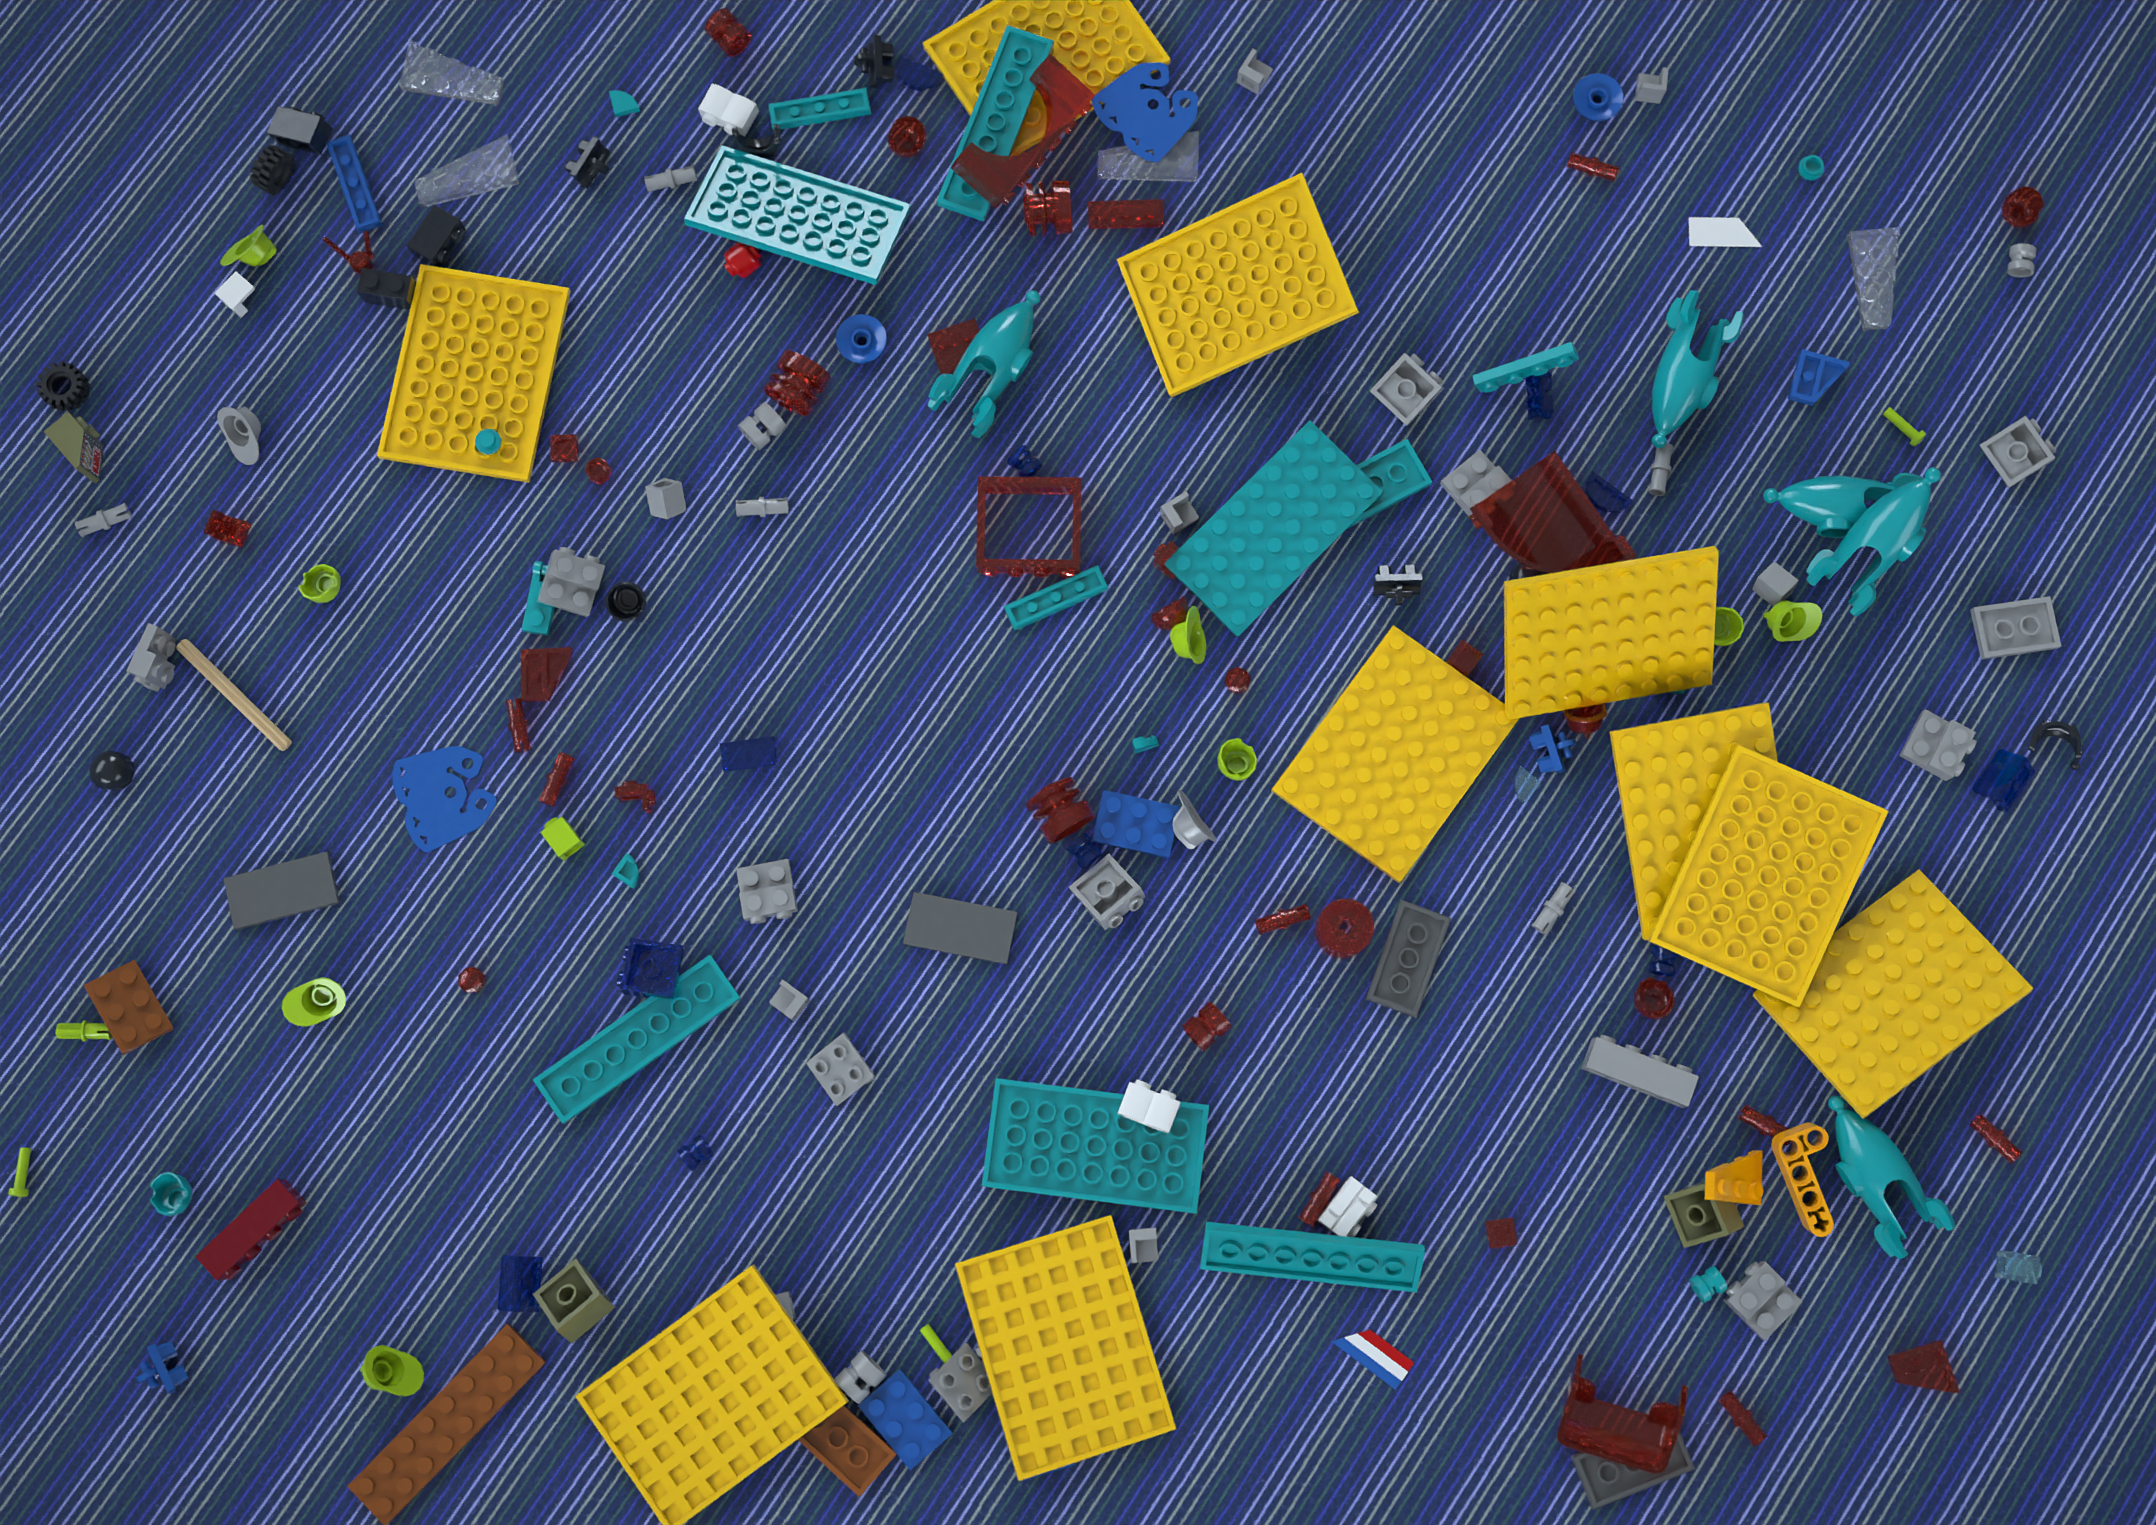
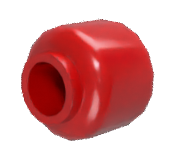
[724,242,762,278]

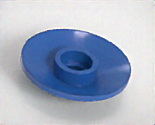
[1573,73,1623,121]
[836,314,887,364]

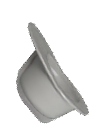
[217,407,261,465]
[1172,790,1217,849]

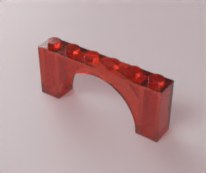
[951,54,1095,209]

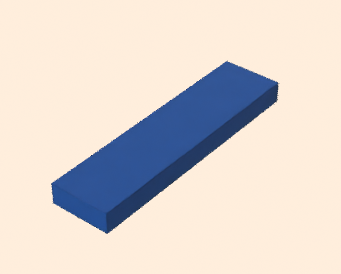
[326,134,383,234]

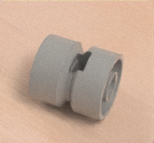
[738,402,786,450]
[834,1350,887,1404]

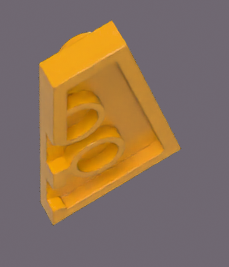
[1705,1150,1763,1205]

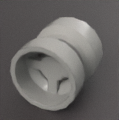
[2007,244,2037,278]

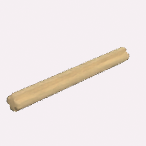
[176,639,292,751]

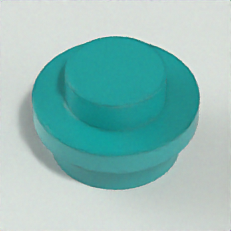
[1798,155,1824,180]
[475,429,502,455]

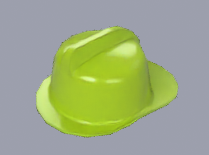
[220,225,277,267]
[1763,600,1822,642]
[1170,606,1206,664]
[282,977,346,1027]
[360,1345,424,1396]

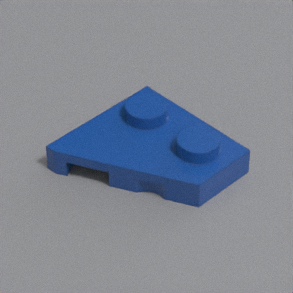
[1788,349,1850,406]

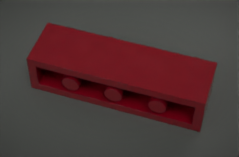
[195,1179,307,1280]

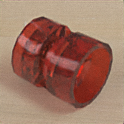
[704,8,752,57]
[1182,1001,1232,1052]

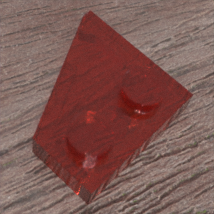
[927,319,979,375]
[521,647,573,703]
[1887,1340,1960,1394]

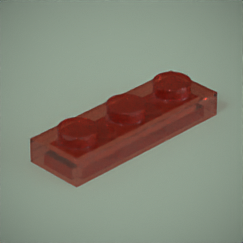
[1088,199,1164,229]

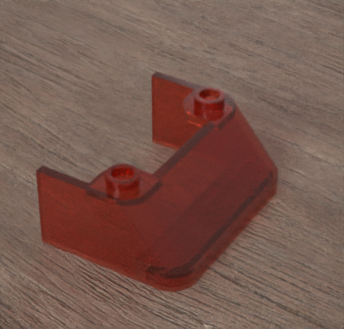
[1557,1354,1688,1474]

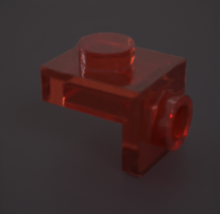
[203,510,252,548]
[1153,541,1179,580]
[614,781,656,813]

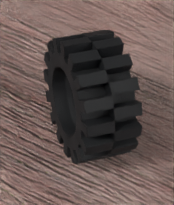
[250,145,295,195]
[36,361,90,412]

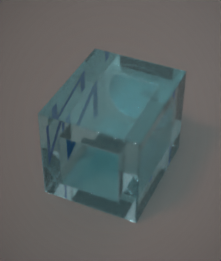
[1995,1251,2042,1284]

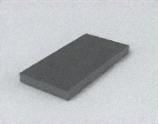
[223,851,340,930]
[903,892,1018,965]
[1365,900,1451,1018]
[1570,1415,1695,1510]

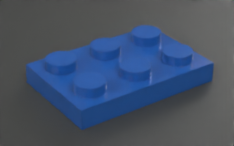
[1092,790,1180,859]
[858,1368,953,1470]

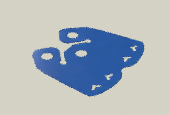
[1092,62,1198,162]
[393,746,497,853]

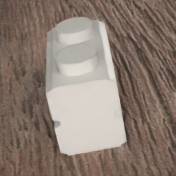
[1317,1177,1377,1237]

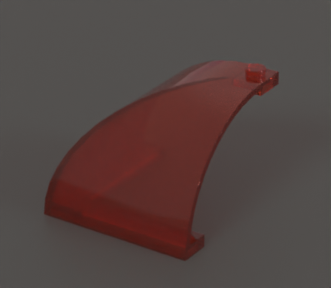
[1468,451,1638,574]

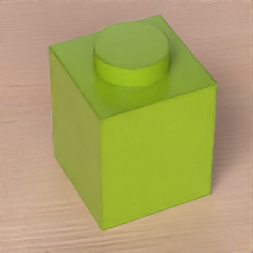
[540,816,585,861]

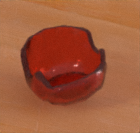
[887,116,927,158]
[2001,186,2044,228]
[1152,596,1189,630]
[1634,977,1675,1019]

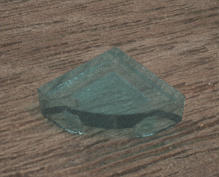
[1514,767,1541,804]

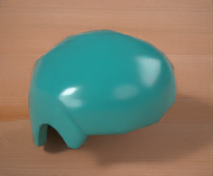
[150,1172,193,1217]

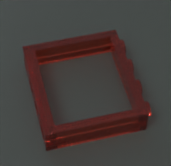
[976,476,1081,578]

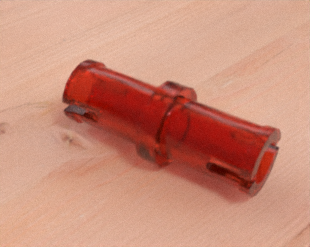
[1566,152,1620,182]
[505,698,531,753]
[538,752,575,807]
[1255,903,1311,935]
[1738,1105,1791,1146]
[1969,1113,2023,1164]
[1298,1171,1341,1227]
[1718,1390,1768,1446]

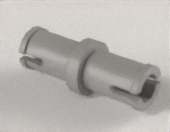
[644,165,698,192]
[1648,443,1673,496]
[736,497,789,517]
[75,503,132,537]
[1531,882,1576,935]

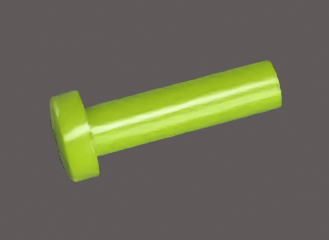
[1883,407,1926,447]
[8,1147,31,1197]
[920,1324,952,1367]

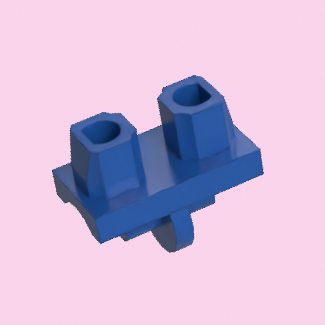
[1529,724,1577,773]
[136,1341,188,1395]

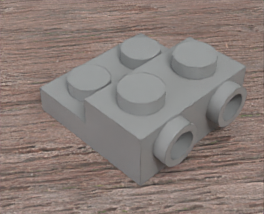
[1370,353,1444,426]
[1980,416,2056,488]
[1440,450,1515,522]
[537,547,605,617]
[126,623,176,692]
[1899,709,1977,781]
[1069,854,1146,930]
[736,859,798,924]
[1723,1262,1802,1340]

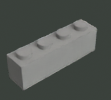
[1581,1035,1699,1108]

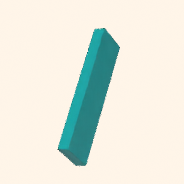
[768,88,871,131]
[1004,565,1108,631]

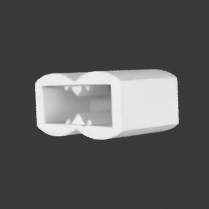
[698,84,759,136]
[1117,1080,1180,1134]

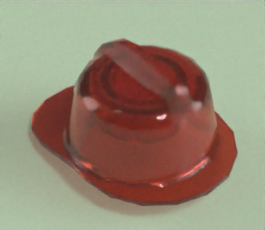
[1563,703,1607,739]

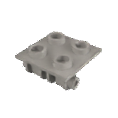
[806,1033,875,1106]
[928,1343,992,1422]

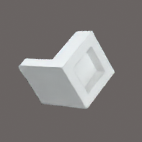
[215,271,255,317]

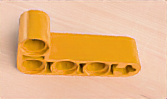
[1771,1122,1834,1237]

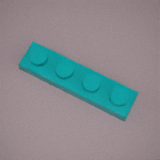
[1472,342,1579,393]

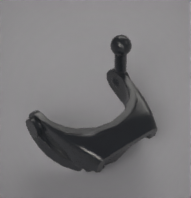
[732,124,782,158]
[2028,720,2083,770]

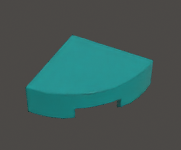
[609,90,640,117]
[1132,735,1159,754]
[612,853,639,890]

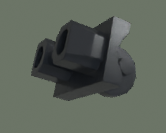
[854,35,895,88]
[565,136,610,189]
[1373,565,1423,605]

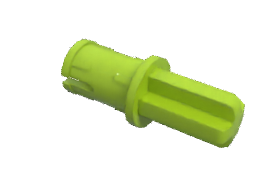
[55,1020,112,1042]

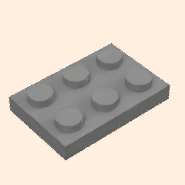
[1970,596,2061,660]

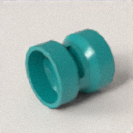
[1689,1266,1728,1303]

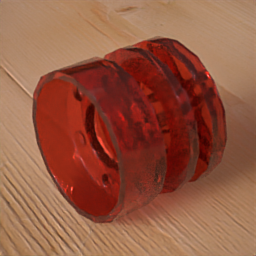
[1023,180,1073,237]
[763,350,831,416]
[1026,777,1096,844]
[1314,898,1374,959]

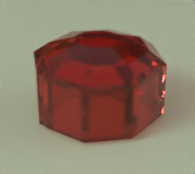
[585,457,612,485]
[1224,667,1251,694]
[458,967,486,993]

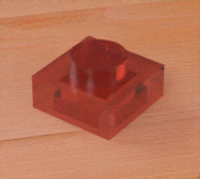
[551,434,578,463]
[1446,639,1483,677]
[1484,1217,1518,1249]

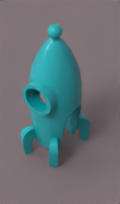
[928,290,1040,438]
[1652,290,1743,449]
[1806,468,1941,616]
[1763,473,1926,538]
[1828,1095,1955,1259]

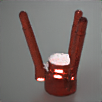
[323,231,374,275]

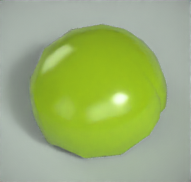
[298,564,341,603]
[1714,607,1744,646]
[1217,738,1257,781]

